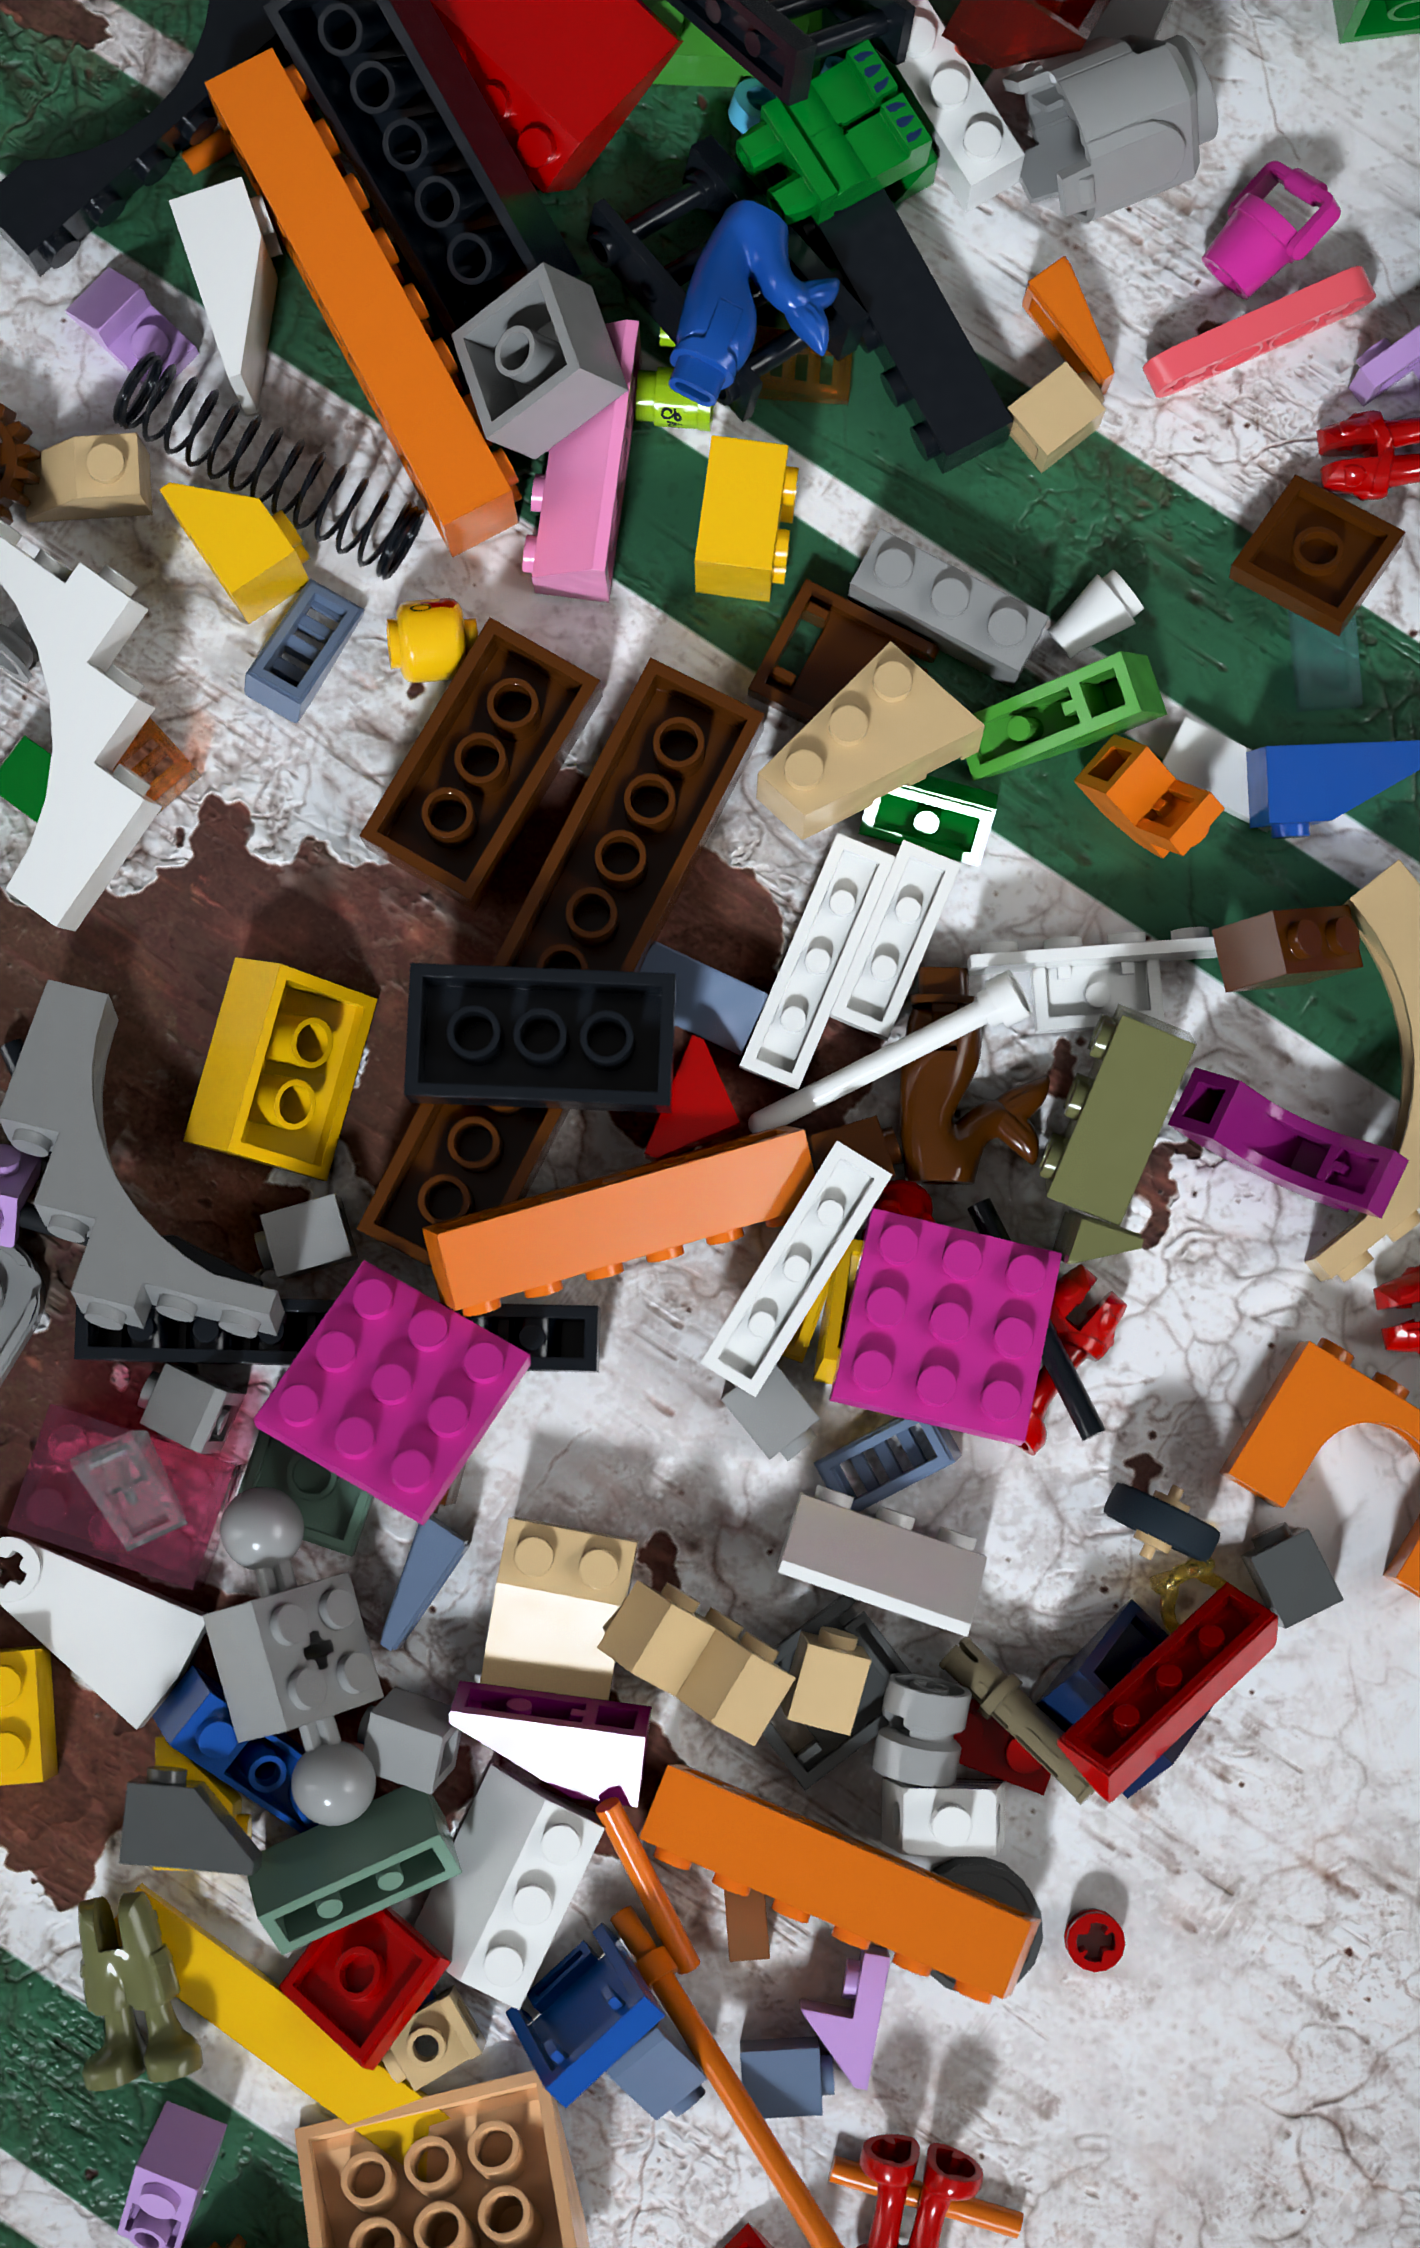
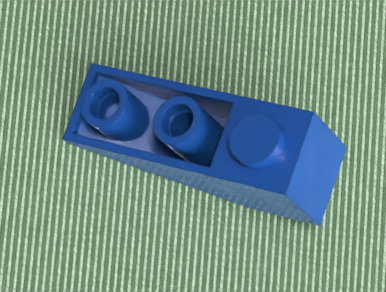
[152,1665,320,1833]

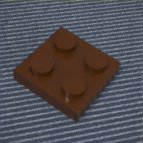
[1229,474,1406,637]

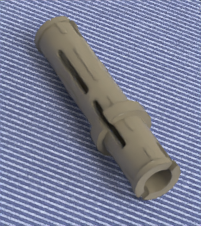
[938,1636,1095,1805]

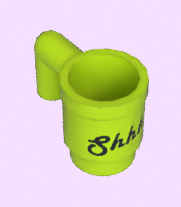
[635,327,714,432]

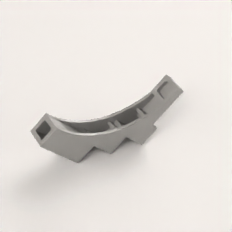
[0,979,285,1338]

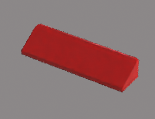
[1057,1582,1279,1803]

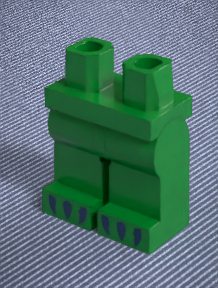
[736,39,933,225]

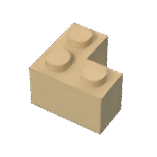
[597,1580,795,1746]

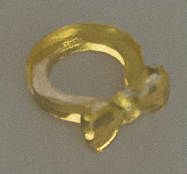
[1149,1557,1227,1634]

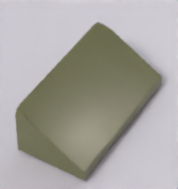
[1052,1210,1144,1264]

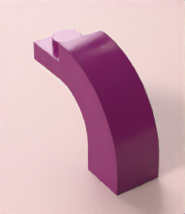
[1168,1067,1409,1219]

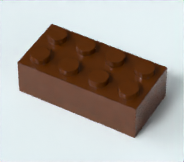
[359,617,603,912]

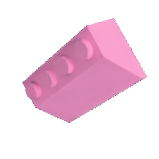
[522,319,642,603]

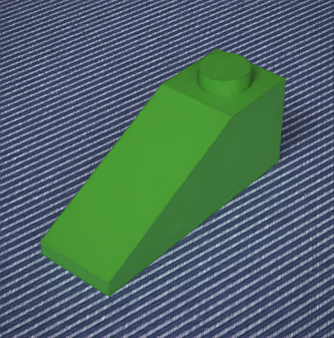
[966,651,1167,781]

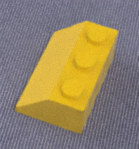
[183,957,378,1181]

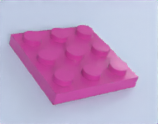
[829,1208,1062,1446]
[253,1260,531,1526]

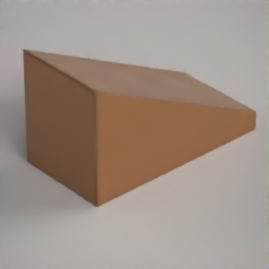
[724,1889,770,1962]

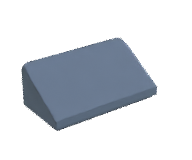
[639,941,768,1056]

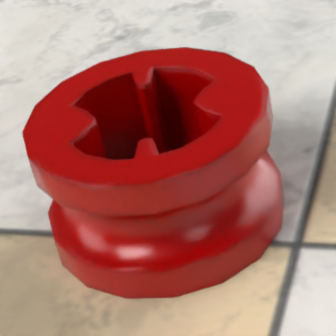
[1064,1908,1125,1972]

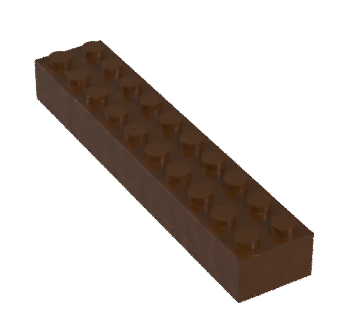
[356,657,765,1268]

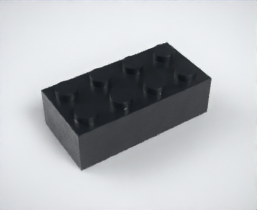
[404,963,677,1113]

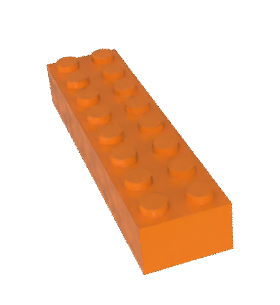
[204,48,522,558]

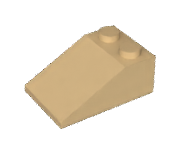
[480,1516,639,1701]

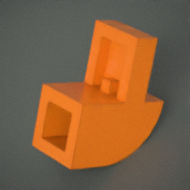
[1073,734,1225,859]

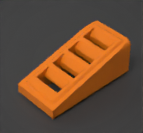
[1022,256,1115,395]

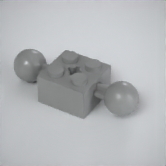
[202,1487,384,1826]

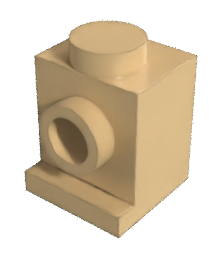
[382,1985,487,2092]

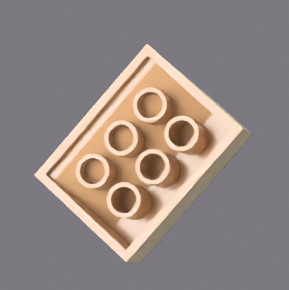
[294,2070,590,2248]

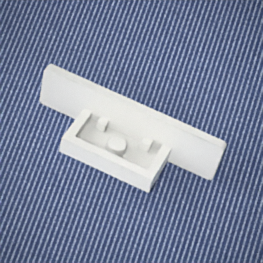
[966,927,1218,1034]

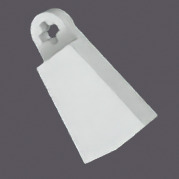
[0,1536,207,1730]

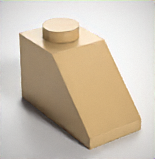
[24,433,153,523]

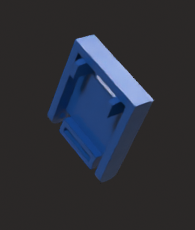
[506,1923,665,2108]

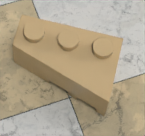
[756,641,985,840]

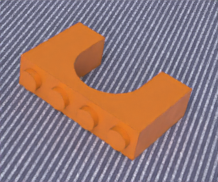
[1219,1338,1420,1598]

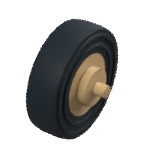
[1103,1483,1221,1562]

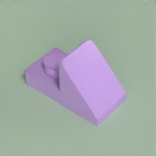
[65,267,199,385]
[799,1944,891,2090]

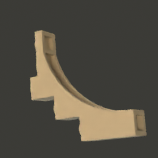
[1304,859,1420,1282]

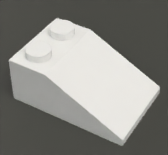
[169,176,282,416]

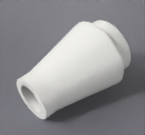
[1047,569,1144,659]

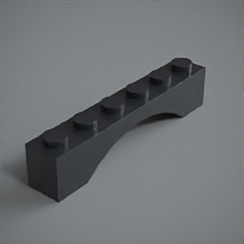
[0,0,293,277]

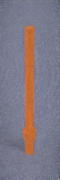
[610,1906,844,2248]

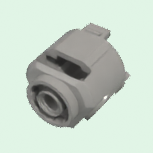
[1002,34,1218,223]

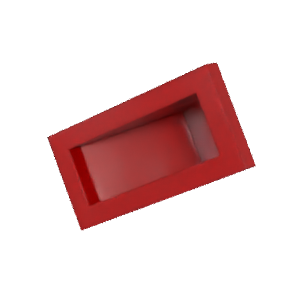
[644,1035,740,1162]

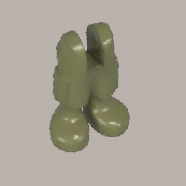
[78,1891,203,2091]

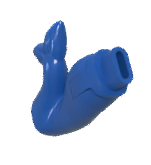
[669,200,840,407]

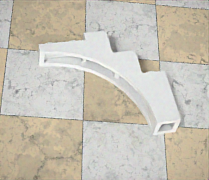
[0,519,162,931]

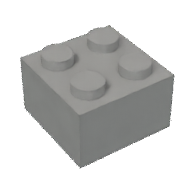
[451,262,629,460]

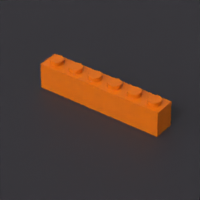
[422,1125,815,1316]
[639,1764,1041,2004]

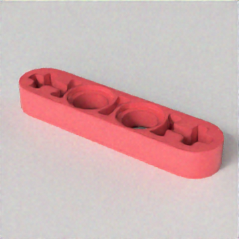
[1142,266,1376,398]

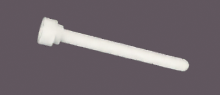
[748,970,1032,1133]

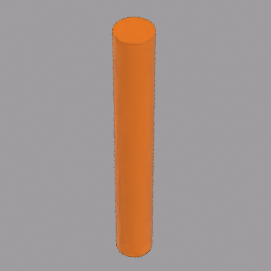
[595,1797,700,1975]
[828,2155,1024,2239]

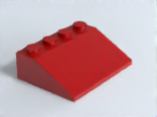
[430,0,683,193]

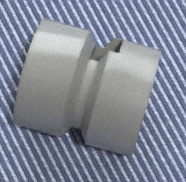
[871,1673,972,1787]

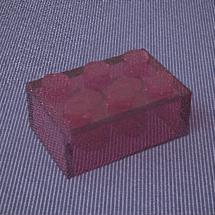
[7,1404,246,1590]

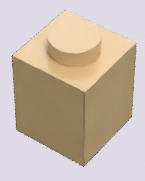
[1007,361,1106,473]
[780,1627,871,1736]

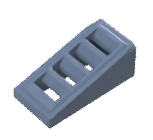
[244,578,364,723]
[814,1417,962,1512]
[380,1515,470,1651]

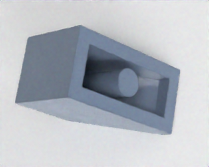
[606,2005,708,2121]

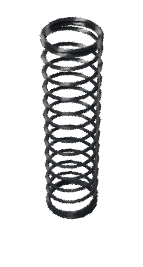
[112,352,425,580]

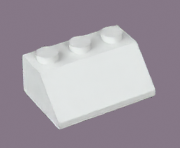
[776,1485,988,1637]
[413,1763,605,2010]

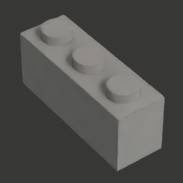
[848,528,1049,688]

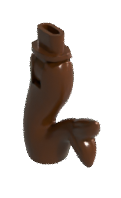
[900,967,1050,1185]

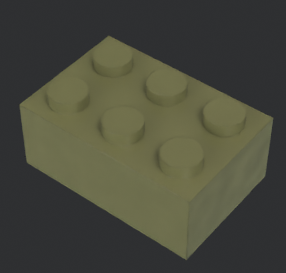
[1038,1004,1197,1227]

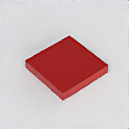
[278,1906,451,2071]

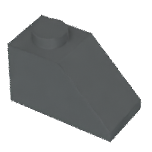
[119,1766,263,1876]

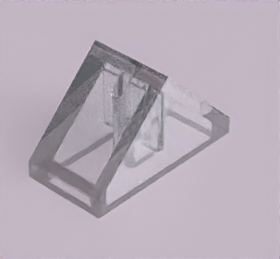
[70,1430,188,1552]

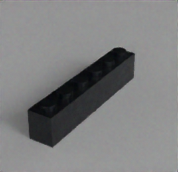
[765,163,1014,474]

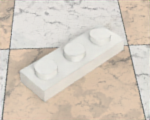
[830,840,962,1041]

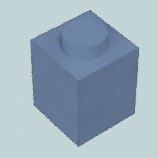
[740,2036,835,2119]

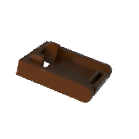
[748,579,939,725]

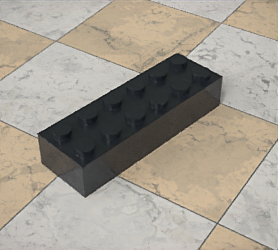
[263,0,583,344]

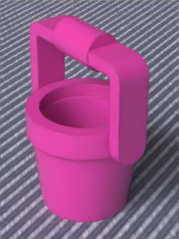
[1201,161,1341,300]

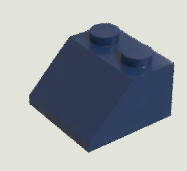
[1036,1599,1215,1799]

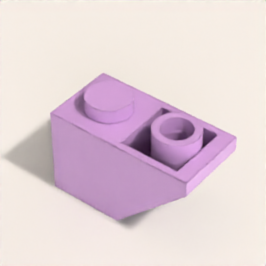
[117,2101,227,2248]

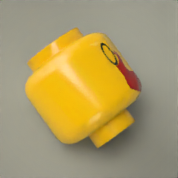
[386,598,478,683]

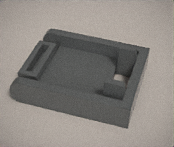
[762,1594,911,1791]

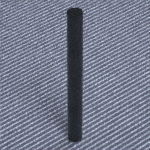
[967,1198,1106,1441]

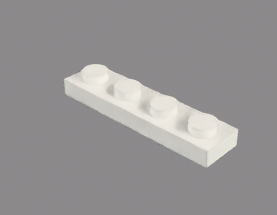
[739,833,896,1092]
[700,1141,893,1398]

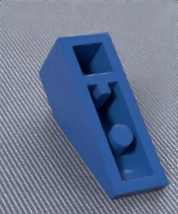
[1246,740,1420,839]

